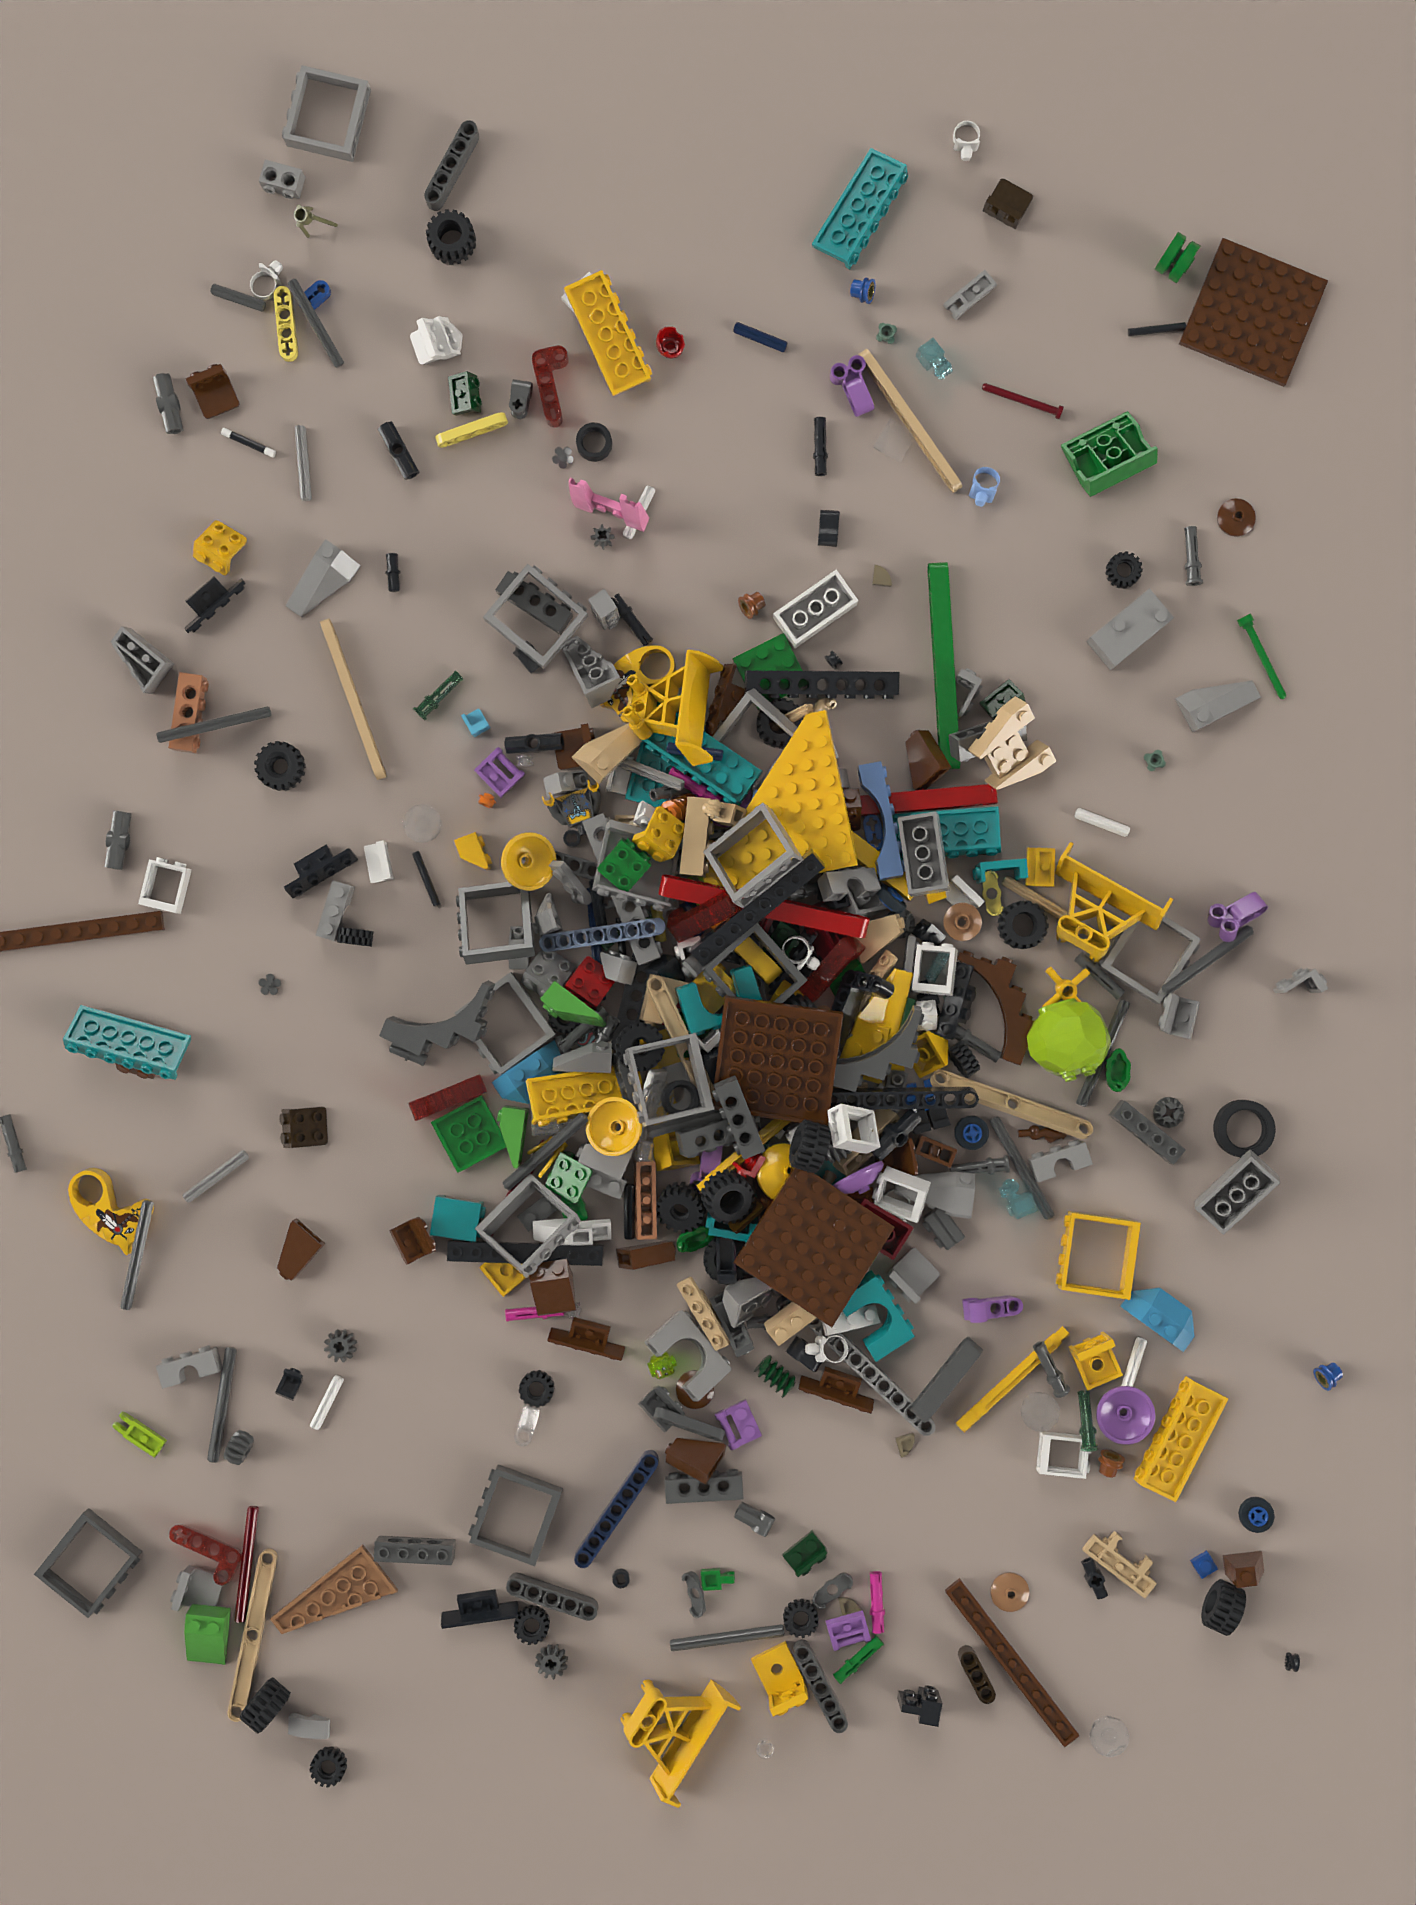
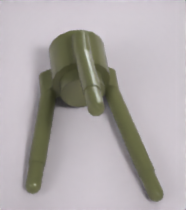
[294,205,338,238]

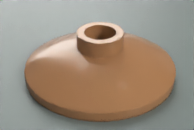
[943,903,982,941]
[990,1572,1029,1612]

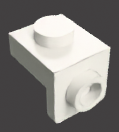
[916,1000,938,1031]
[697,1029,721,1053]

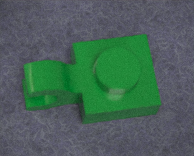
[701,1568,735,1591]

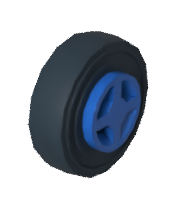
[876,884,907,914]
[954,1116,989,1150]
[1238,1497,1275,1533]

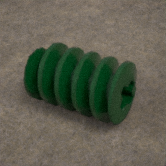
[754,1355,796,1398]

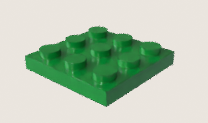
[732,633,807,710]
[431,1095,506,1173]

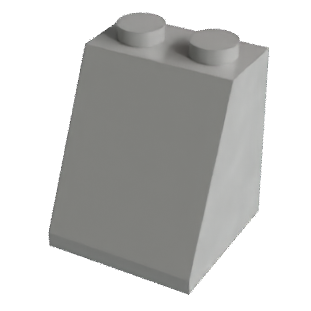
[576,1141,636,1180]

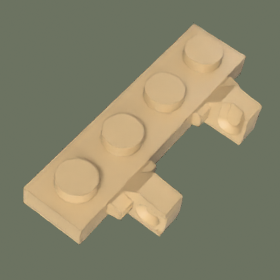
[1082,1531,1157,1598]

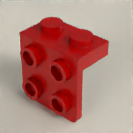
[564,956,615,1011]

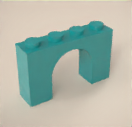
[675,964,762,1036]
[843,1270,915,1362]

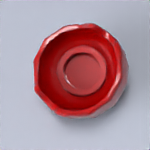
[656,327,685,359]

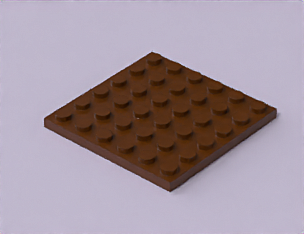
[1179,238,1328,387]
[712,995,843,1126]
[733,1168,895,1327]

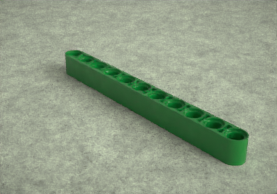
[927,562,960,769]

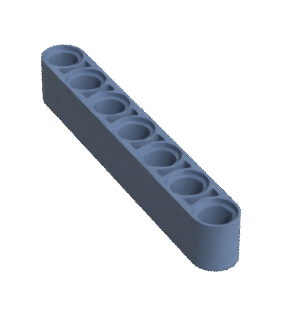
[539,918,665,952]

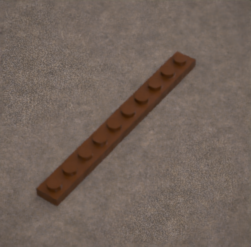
[0,911,165,952]
[945,1578,1080,1748]

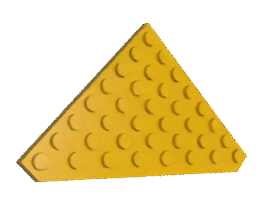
[703,710,858,889]

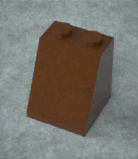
[529,1259,576,1316]

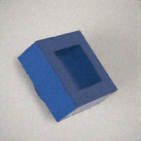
[1190,1550,1218,1579]

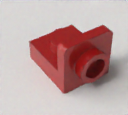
[732,1153,766,1178]

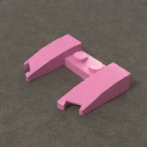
[568,478,649,532]

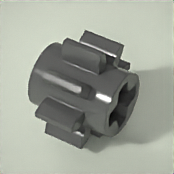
[591,524,615,550]

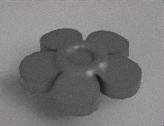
[552,447,574,469]
[258,974,281,995]

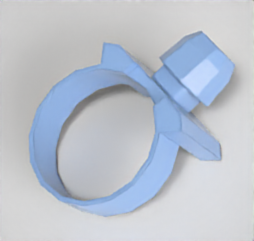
[968,467,1000,507]

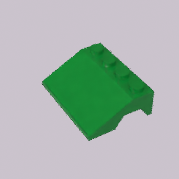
[1061,411,1158,497]

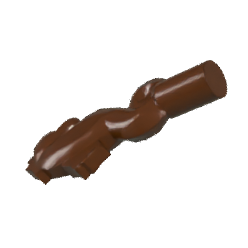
[1017,1125,1067,1144]

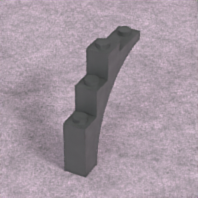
[379,980,495,1056]
[833,1005,924,1092]

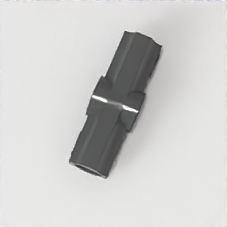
[153,373,183,434]
[104,811,131,870]

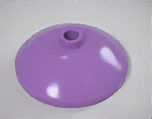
[832,1161,884,1194]
[1096,1386,1155,1445]

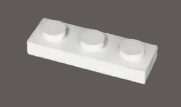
[821,1304,880,1336]

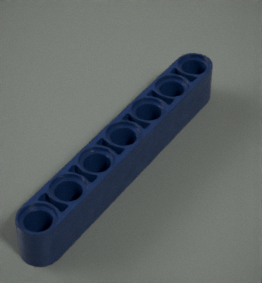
[574,1450,659,1568]

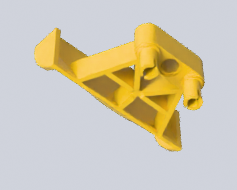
[622,649,723,766]
[1055,842,1174,962]
[620,1679,741,1808]

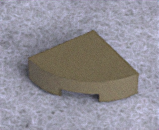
[872,565,892,587]
[895,1432,915,1458]
[838,1597,861,1616]

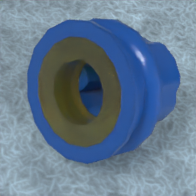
[850,277,876,304]
[1313,1363,1343,1391]

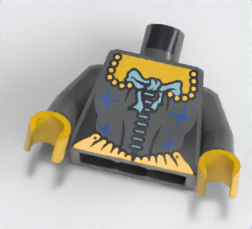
[542,779,601,836]

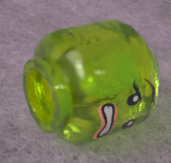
[647,1351,677,1380]

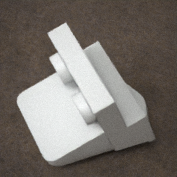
[410,316,463,365]

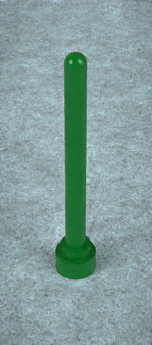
[1237,613,1286,699]

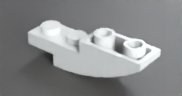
[533,1218,611,1246]

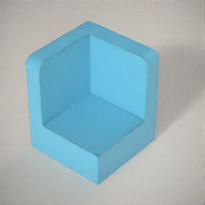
[461,709,491,738]

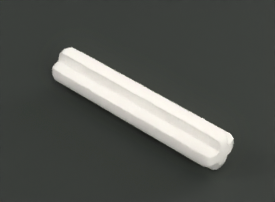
[623,485,655,539]
[1074,808,1130,837]
[1121,1337,1147,1387]
[310,1375,344,1430]

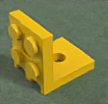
[1068,1331,1123,1390]
[751,1641,808,1717]

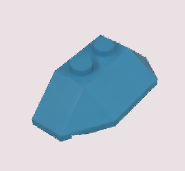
[491,1040,562,1104]
[1120,1287,1195,1352]

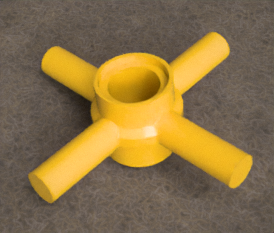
[1042,967,1091,1007]

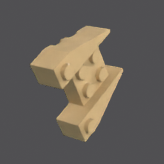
[968,696,1056,790]

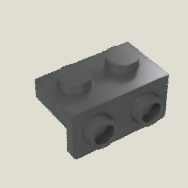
[638,1386,685,1432]

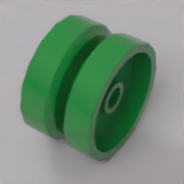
[1154,232,1201,284]

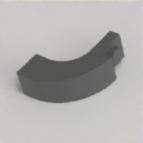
[710,1291,754,1357]

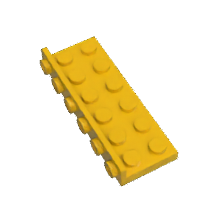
[564,270,652,396]
[526,1066,643,1127]
[1134,1376,1228,1502]

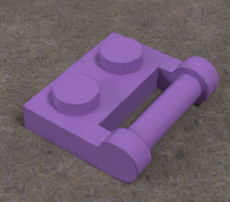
[474,747,526,798]
[715,1399,762,1450]
[826,1610,871,1651]

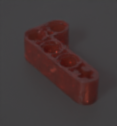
[532,345,569,427]
[667,891,741,943]
[798,936,866,1003]
[408,1074,487,1121]
[169,1524,242,1586]

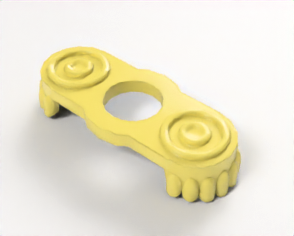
[982,870,1004,916]

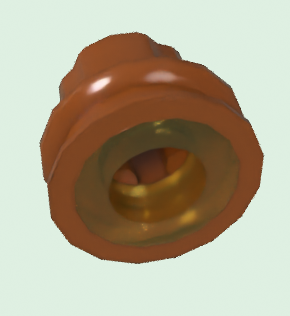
[738,592,766,619]
[1098,1449,1125,1478]

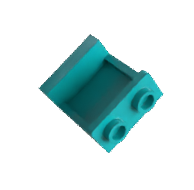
[972,858,1028,884]
[430,1195,486,1242]
[705,1212,758,1242]

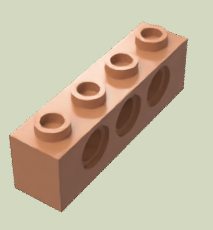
[168,672,209,753]
[633,1159,657,1240]

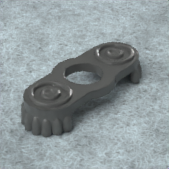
[682,1571,706,1618]
[812,1573,853,1609]

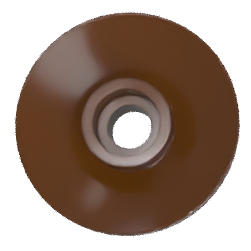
[1217,498,1256,537]
[676,1370,714,1409]

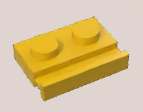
[1025,847,1055,887]

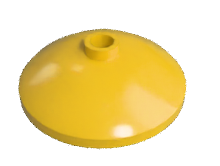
[501,832,556,891]
[586,1097,642,1156]
[756,1143,794,1199]

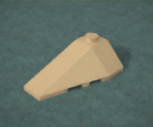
[572,723,643,784]

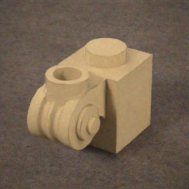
[702,799,747,827]

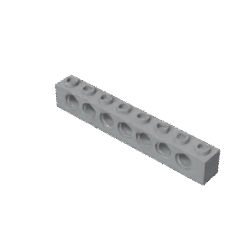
[582,813,663,966]

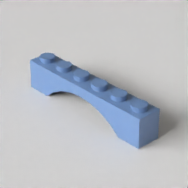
[857,761,905,881]

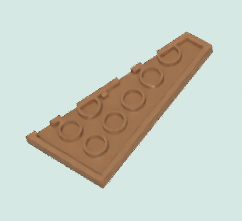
[270,1544,398,1634]

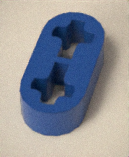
[299,280,331,310]
[863,814,884,850]

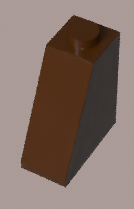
[905,730,951,790]
[277,1218,325,1281]
[616,1241,676,1270]
[665,1438,726,1484]
[1223,1551,1264,1588]

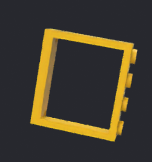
[1056,1211,1141,1300]

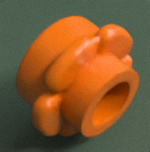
[478,792,496,809]

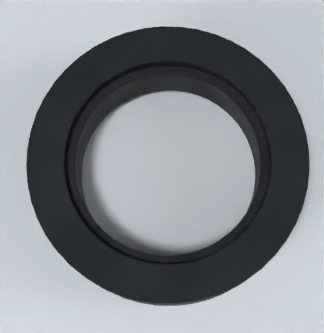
[1213,1100,1276,1158]

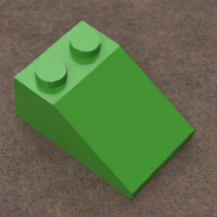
[540,981,606,1027]
[497,1105,529,1168]
[184,1604,231,1665]

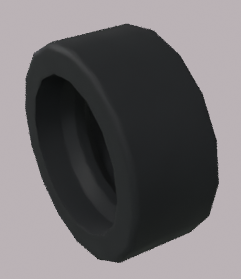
[576,422,612,462]
[661,1080,700,1114]

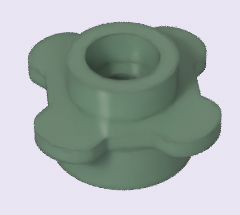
[876,323,897,344]
[1144,750,1166,771]

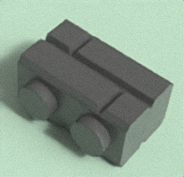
[922,1207,965,1250]

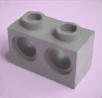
[259,160,305,199]

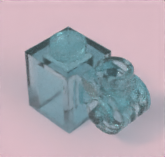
[916,337,953,380]
[998,1179,1038,1219]

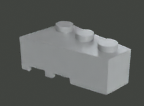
[110,626,174,694]

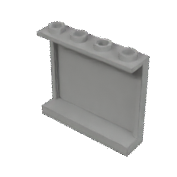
[592,820,683,911]

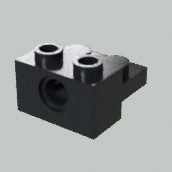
[897,1685,943,1727]

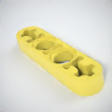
[274,286,298,362]
[435,412,508,448]

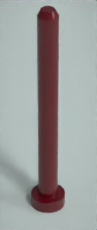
[982,383,1064,419]

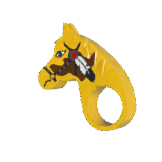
[600,645,676,724]
[68,1168,154,1256]

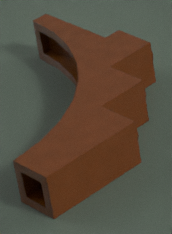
[957,950,1034,1066]

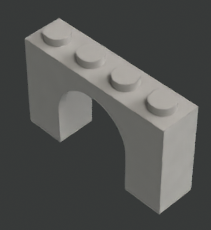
[644,1310,732,1402]

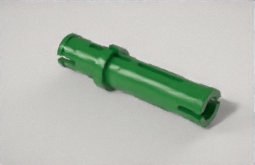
[833,1635,884,1684]

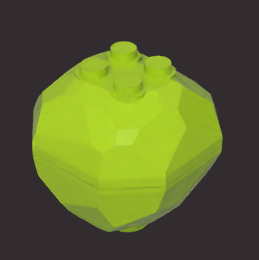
[1027,998,1111,1082]

